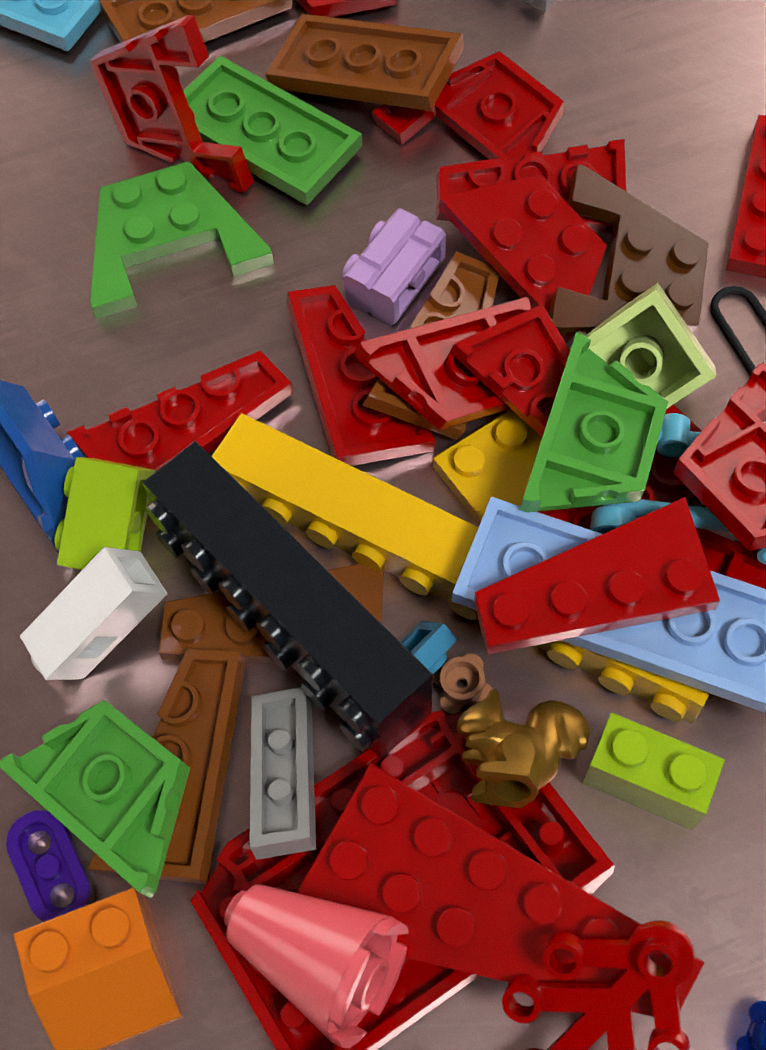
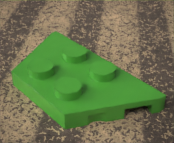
[519,332,668,512]
[0,700,191,898]

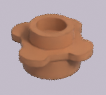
[433,653,493,714]

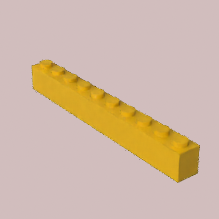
[212,413,710,724]

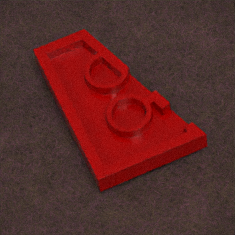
[450,304,570,437]

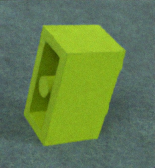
[55,457,155,570]
[582,712,725,830]

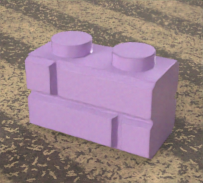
[342,208,446,326]

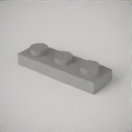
[250,687,316,860]

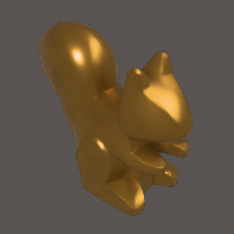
[457,689,590,809]

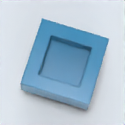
[400,621,458,674]

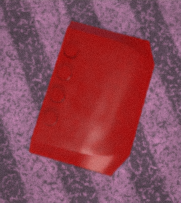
[190,710,614,1050]

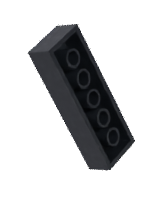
[142,441,433,759]

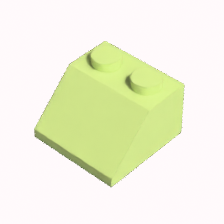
[569,283,716,408]

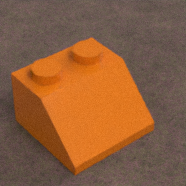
[13,887,183,1050]

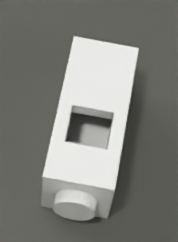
[20,547,168,680]

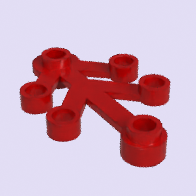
[502,920,695,1050]

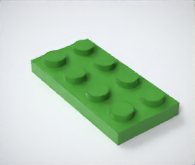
[184,55,363,205]

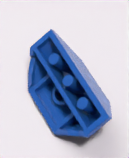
[0,380,83,555]

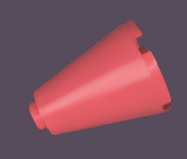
[224,884,408,1049]

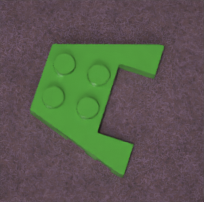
[90,161,274,319]

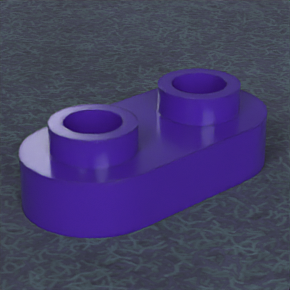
[6,810,95,922]

